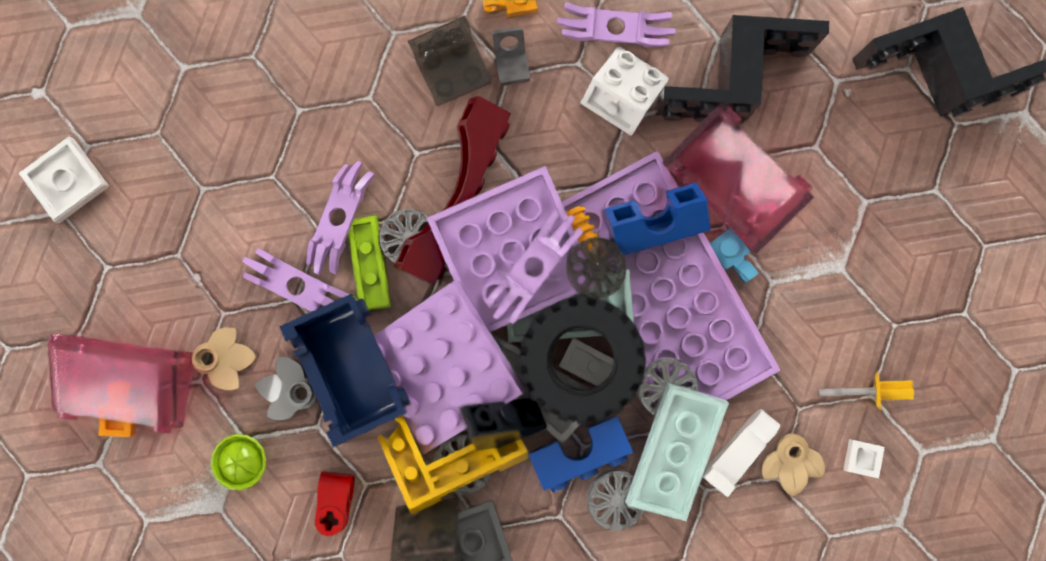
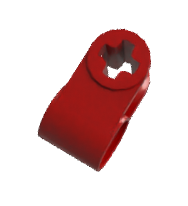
[315,471,355,536]

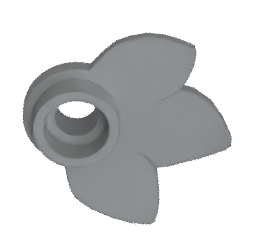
[255,357,317,421]

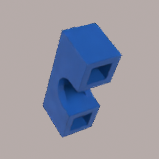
[604,182,710,257]
[529,415,633,493]

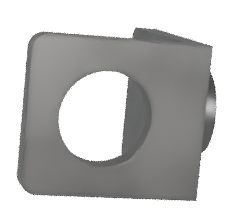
[492,27,531,86]

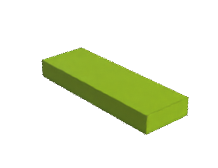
[348,215,392,311]

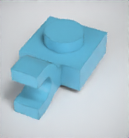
[710,227,759,284]

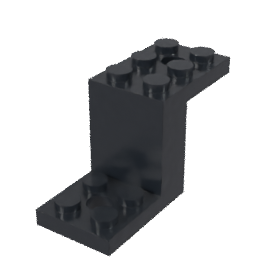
[852,7,1046,118]
[655,15,829,125]

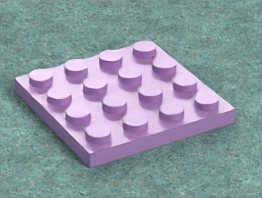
[427,166,597,332]
[374,280,526,455]

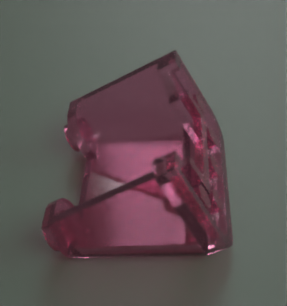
[663,105,814,254]
[48,333,193,433]

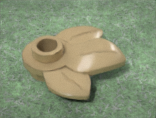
[192,327,256,390]
[762,434,825,496]

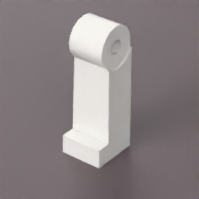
[703,409,780,497]

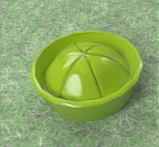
[211,434,266,491]

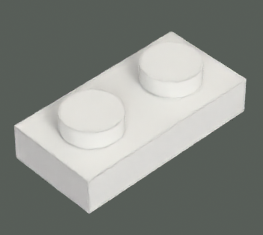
[559,338,614,386]

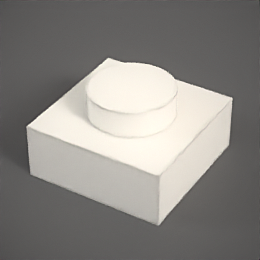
[843,439,885,479]

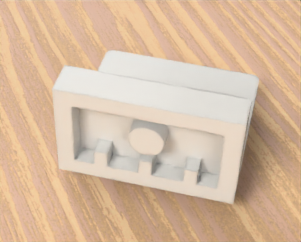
[580,47,669,136]

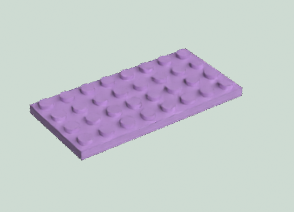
[562,151,781,406]

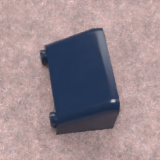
[279,293,411,447]

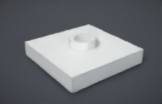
[19,136,110,224]

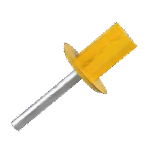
[819,371,914,411]

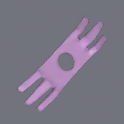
[557,2,676,47]
[306,161,375,275]
[485,210,583,324]
[242,248,349,312]

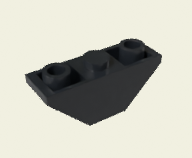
[459,399,547,450]

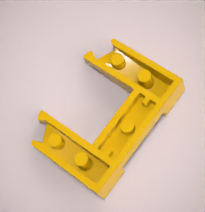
[377,415,528,515]

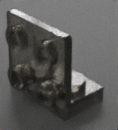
[408,16,491,106]
[390,498,464,561]

